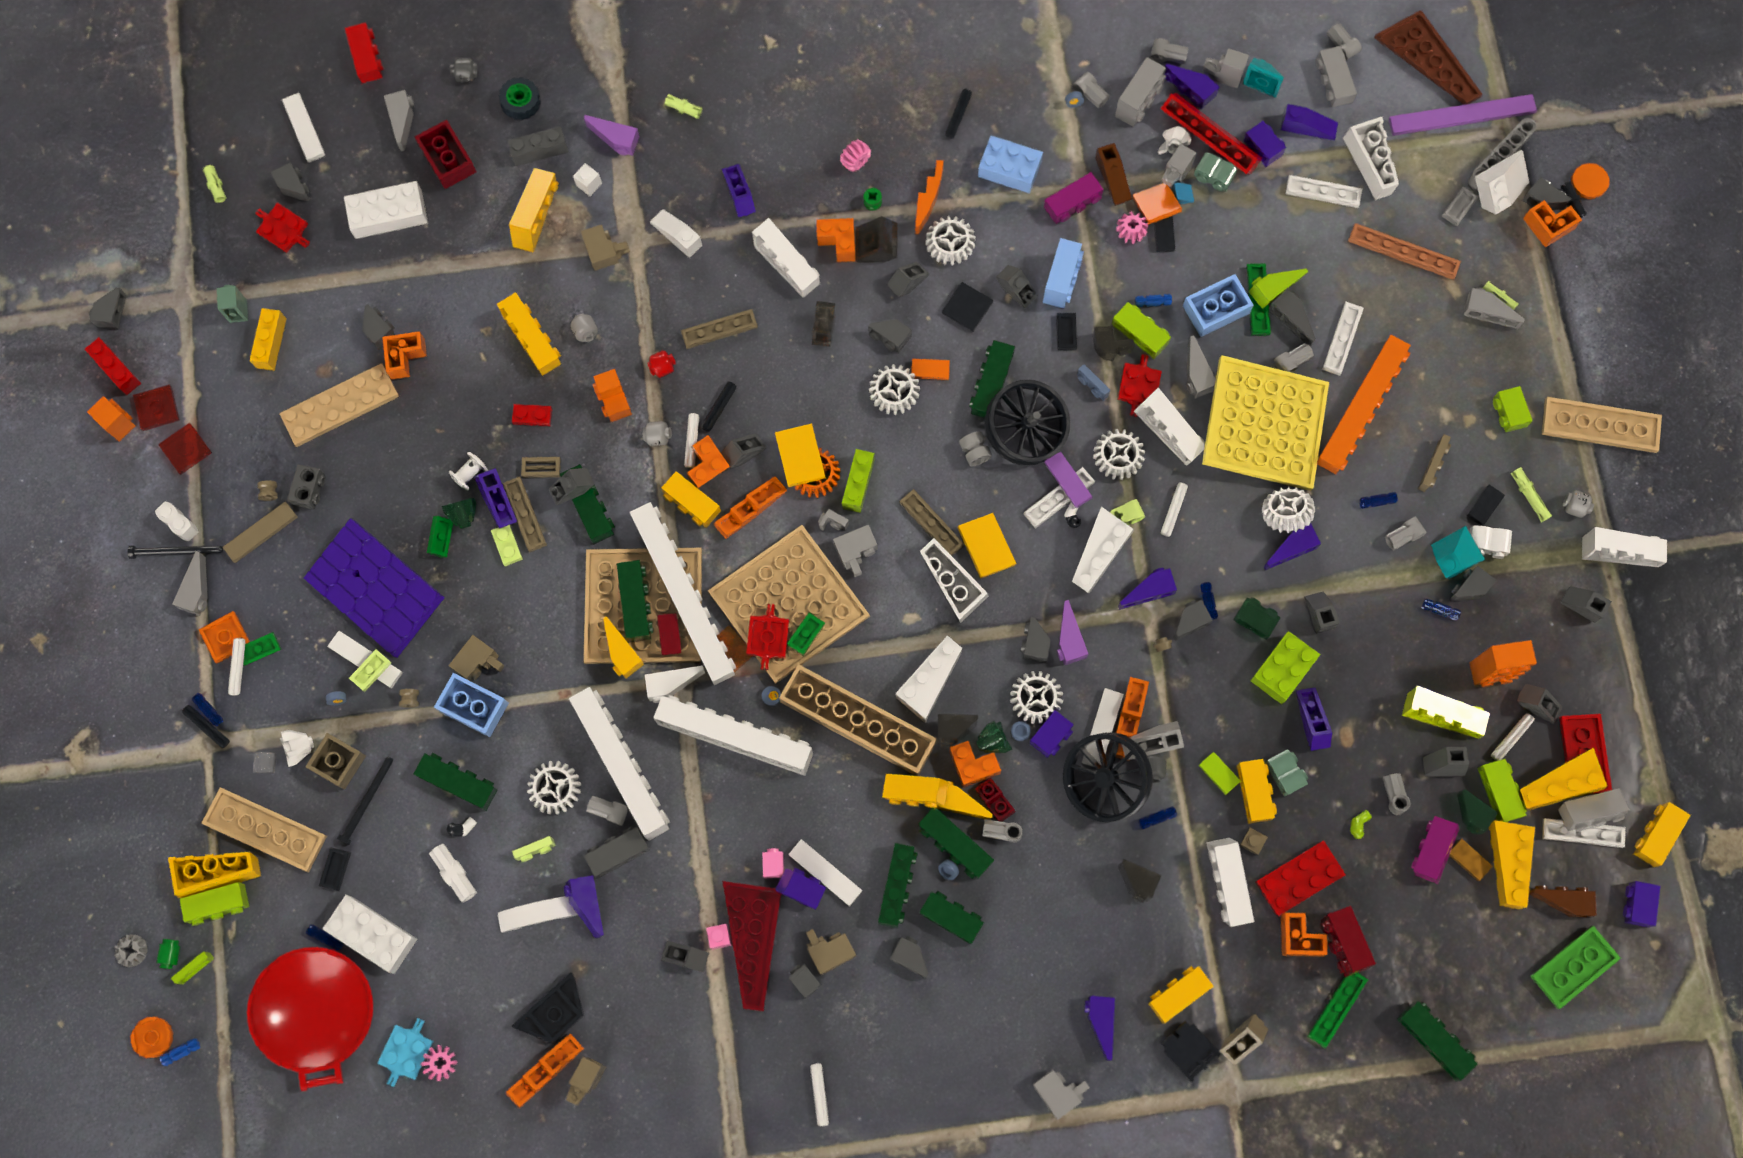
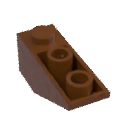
[1095,143,1132,206]
[1529,886,1597,918]

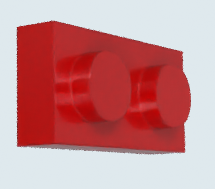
[512,404,552,426]

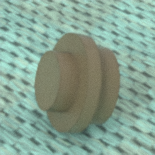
[1153,637,1172,652]

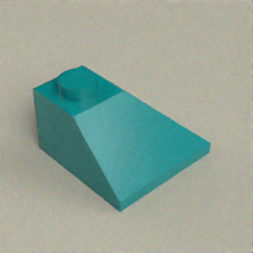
[1243,58,1284,98]
[1431,526,1485,579]

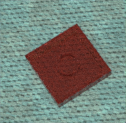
[133,384,180,431]
[158,423,212,475]

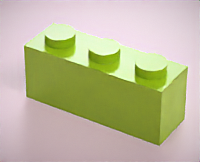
[1112,302,1171,359]
[842,449,875,513]
[1477,759,1527,822]
[179,882,249,926]

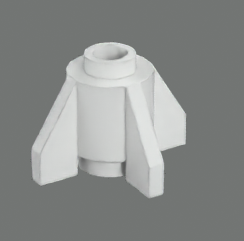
[1158,127,1192,155]
[280,730,314,767]

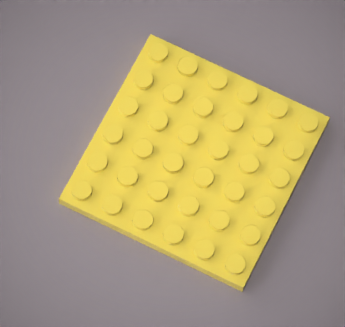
[1202,355,1329,491]

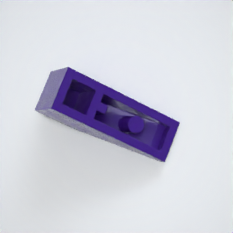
[1281,104,1338,140]
[722,164,756,217]
[474,468,517,529]
[1264,523,1321,570]
[1118,567,1177,610]
[1296,688,1332,751]
[564,875,604,939]
[1084,996,1115,1061]

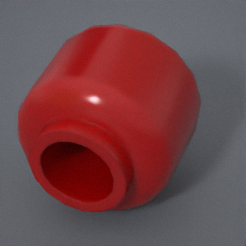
[647,350,676,378]

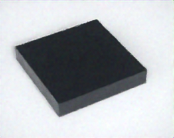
[942,282,994,332]

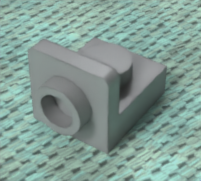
[818,509,849,531]

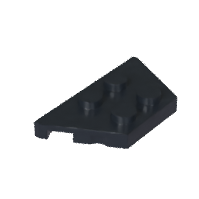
[512,972,584,1044]

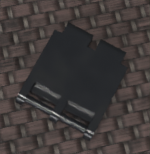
[1161,1021,1221,1083]

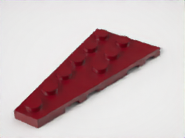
[722,881,781,1012]

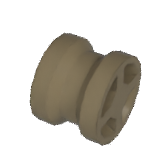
[257,481,278,501]
[399,689,419,708]

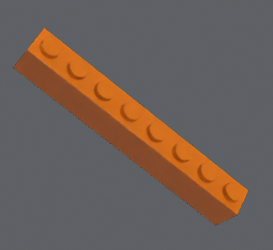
[1317,335,1411,475]

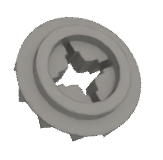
[114,935,147,967]

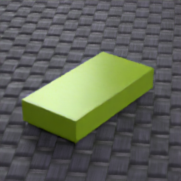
[1198,752,1241,795]
[171,951,214,985]

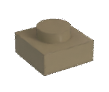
[1240,828,1268,855]

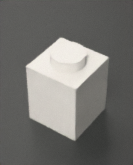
[573,163,602,196]

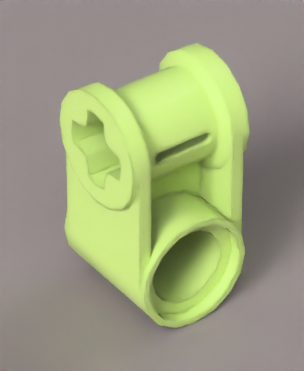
[1110,499,1145,525]

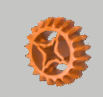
[795,448,841,498]

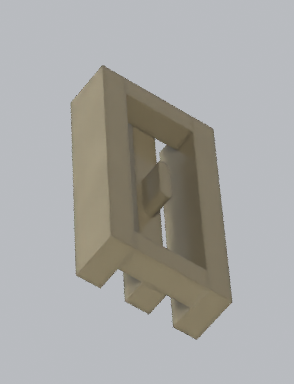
[521,457,561,478]

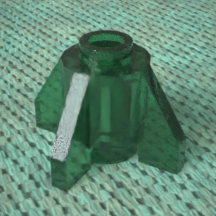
[442,498,476,529]
[976,721,1012,754]

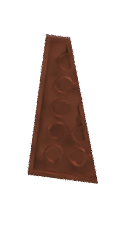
[1375,10,1482,105]

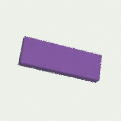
[1045,452,1092,508]

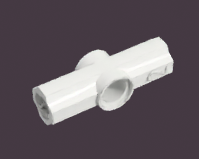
[429,844,477,903]

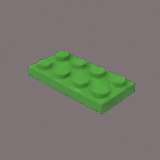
[1530,926,1621,1009]

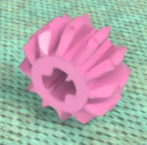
[840,139,871,172]
[1116,211,1148,244]
[421,1045,457,1081]

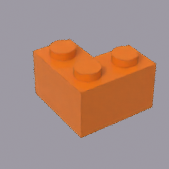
[1523,200,1582,247]
[816,218,855,262]
[382,331,427,380]
[592,369,632,422]
[87,396,135,442]
[686,435,730,488]
[949,741,1001,788]
[1281,913,1328,957]

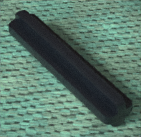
[945,89,972,139]
[701,381,736,432]
[182,705,230,748]

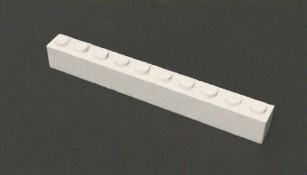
[630,502,736,685]

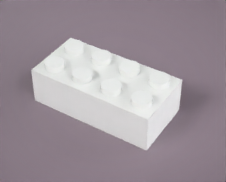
[344,181,428,239]
[323,895,417,974]

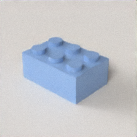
[978,135,1043,193]
[1043,238,1084,308]
[1183,274,1253,337]
[434,673,509,737]

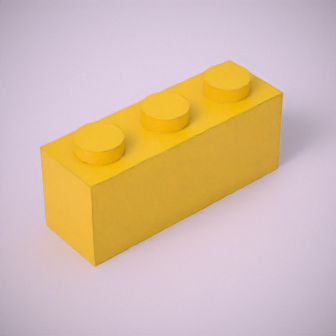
[249,308,287,371]
[661,471,721,528]
[1236,759,1277,824]
[882,774,948,808]
[1634,802,1691,868]
[1148,966,1214,1023]

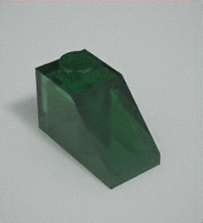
[1457,789,1498,835]

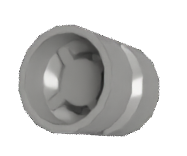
[959,431,992,467]

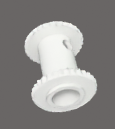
[449,452,488,490]

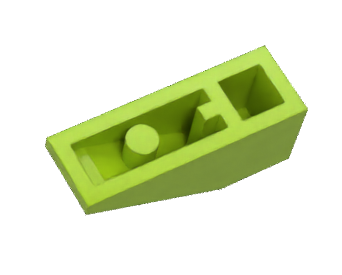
[1248,269,1308,309]

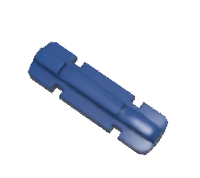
[1135,294,1172,307]
[160,1039,200,1066]

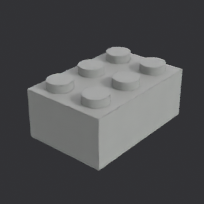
[1115,57,1166,127]

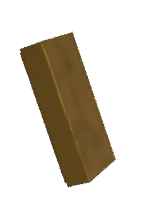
[1449,839,1493,881]

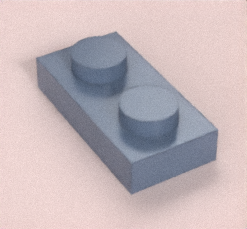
[1077,364,1110,401]

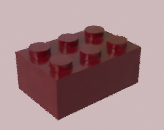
[415,119,477,189]
[1320,906,1376,977]

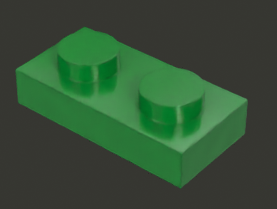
[426,515,453,558]
[787,613,825,656]
[243,632,282,666]

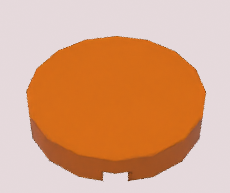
[1571,163,1610,200]
[131,1017,173,1058]

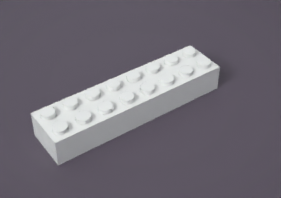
[569,687,670,841]
[654,695,813,776]

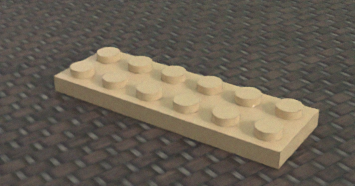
[279,363,399,447]
[1542,397,1662,453]
[201,787,327,872]

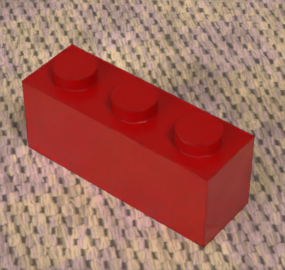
[345,22,384,83]
[85,337,142,395]

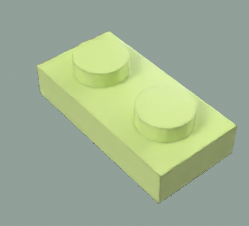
[491,525,523,566]
[349,649,391,692]
[512,836,556,862]

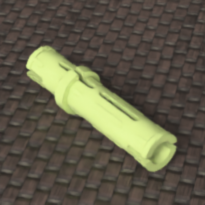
[1510,467,1552,522]

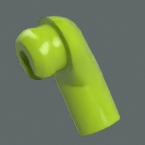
[1350,810,1372,839]

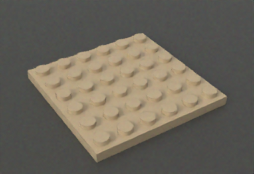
[708,525,870,684]
[584,548,702,664]

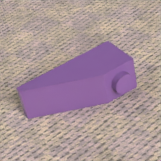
[584,115,639,156]
[1057,600,1088,665]

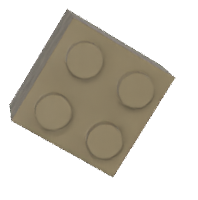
[306,733,366,790]

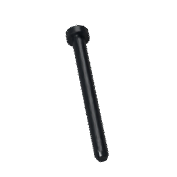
[128,545,223,559]
[337,756,393,845]

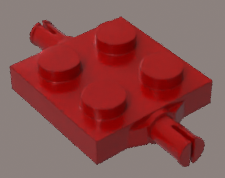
[255,202,310,253]
[1117,354,1162,417]
[746,604,790,670]

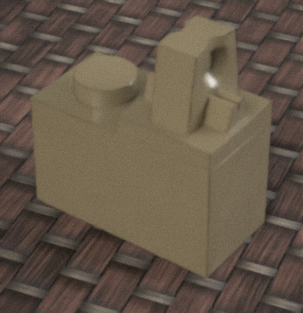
[581,224,630,271]
[449,635,505,682]
[806,929,857,975]
[1220,1014,1268,1066]
[566,1057,607,1105]

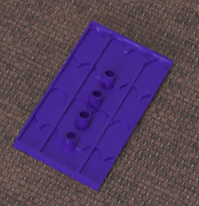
[304,518,445,658]

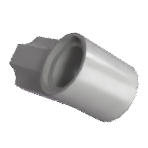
[1327,23,1362,60]
[1150,38,1188,64]
[1073,72,1110,108]
[1273,343,1314,373]
[1385,516,1427,551]
[1383,773,1411,815]
[586,796,629,826]
[982,819,1022,843]

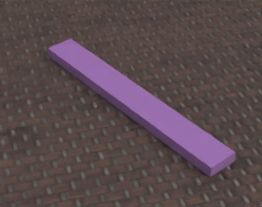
[1388,94,1537,136]

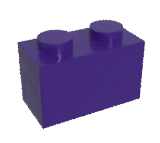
[1243,121,1286,167]
[1029,710,1074,758]
[775,868,826,910]
[1623,881,1661,928]

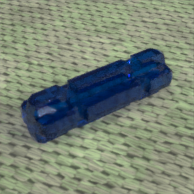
[1359,492,1398,508]
[1200,582,1218,620]
[1422,599,1461,620]
[192,693,223,726]
[1139,807,1177,829]
[306,924,344,951]

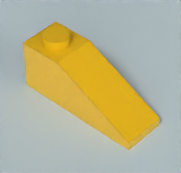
[603,616,644,679]
[937,781,992,820]

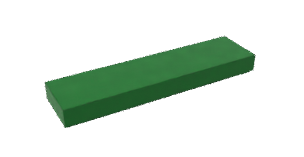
[1246,263,1271,336]
[1307,973,1368,1048]

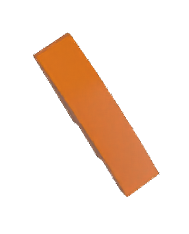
[915,160,944,234]
[714,476,787,539]
[1116,677,1149,761]
[506,1033,584,1108]

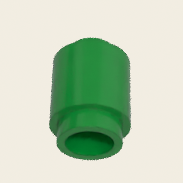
[156,939,181,969]

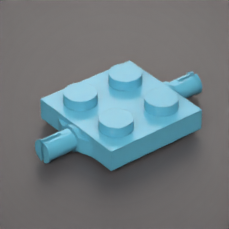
[377,1018,434,1087]

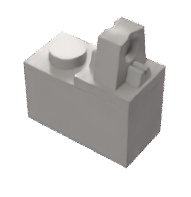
[1203,48,1249,88]
[1162,143,1196,187]
[833,525,878,577]
[1032,1070,1090,1120]

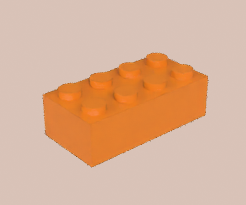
[1469,640,1537,687]

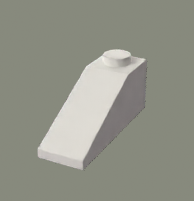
[650,209,702,258]
[645,665,705,703]

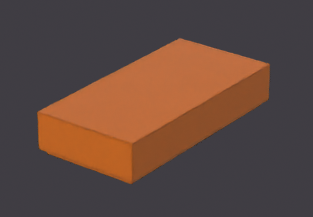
[912,359,950,380]

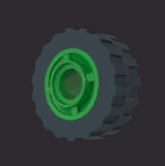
[499,77,541,120]

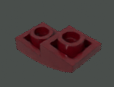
[657,613,681,655]
[975,777,1015,822]

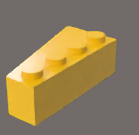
[509,168,558,252]
[497,292,561,376]
[1519,748,1607,811]
[1488,820,1535,909]
[168,852,261,898]

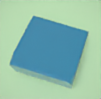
[1173,183,1194,204]

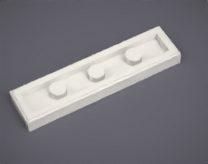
[282,93,326,162]
[1285,175,1362,208]
[1322,302,1364,376]
[1024,467,1095,529]
[327,631,403,689]
[1082,688,1124,767]
[1542,818,1625,848]
[788,839,862,907]

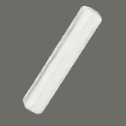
[684,413,699,468]
[1161,482,1188,537]
[228,638,245,695]
[1491,713,1535,761]
[811,1063,829,1126]

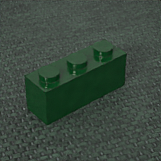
[919,891,984,945]

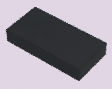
[1154,215,1175,252]
[1057,313,1077,351]
[1466,484,1505,526]
[319,847,351,891]

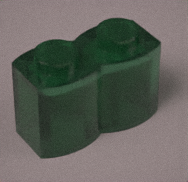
[1233,597,1281,640]

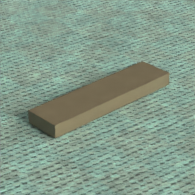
[681,309,758,349]
[502,476,547,553]
[899,489,964,556]
[223,501,298,563]

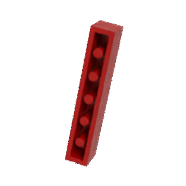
[1161,93,1263,174]

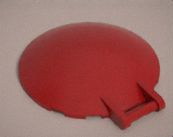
[247,947,374,1092]

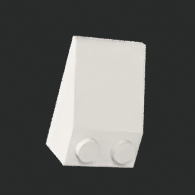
[1475,150,1529,214]

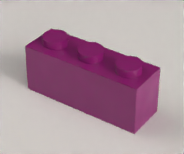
[1044,172,1103,224]
[1412,816,1459,884]

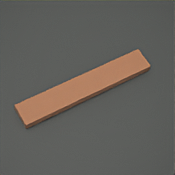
[1348,223,1461,280]

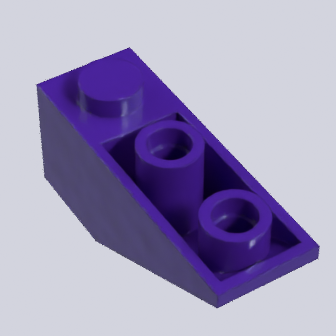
[1164,64,1219,109]

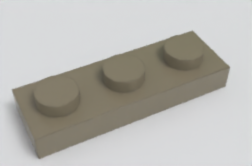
[1418,434,1451,492]

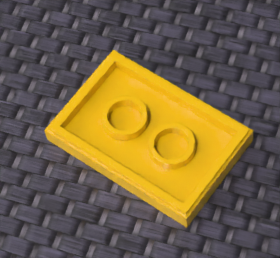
[775,424,826,487]
[957,513,1016,579]

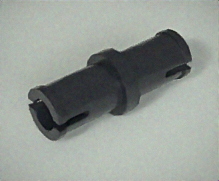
[1560,181,1587,218]

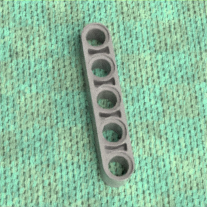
[1468,118,1537,190]

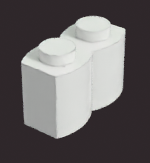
[155,501,199,542]
[1469,525,1512,559]

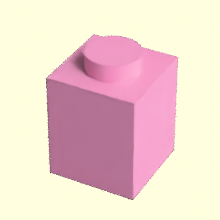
[762,848,784,879]
[706,924,732,950]

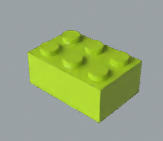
[1250,631,1320,704]

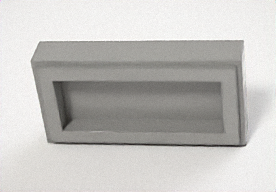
[1442,186,1479,226]

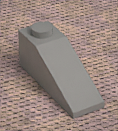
[384,90,415,152]
[1463,288,1525,329]
[1186,335,1216,399]
[172,551,208,616]
[1122,721,1184,760]

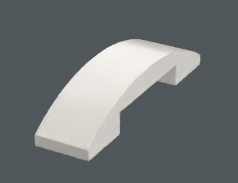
[498,896,578,933]

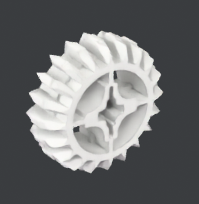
[926,216,976,266]
[869,364,920,415]
[1093,429,1145,480]
[1262,486,1315,533]
[1010,671,1063,724]
[527,761,581,815]

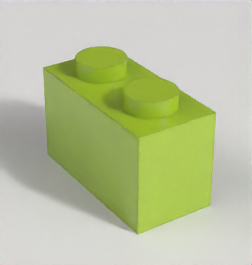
[1493,386,1533,433]

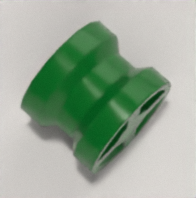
[864,188,882,211]

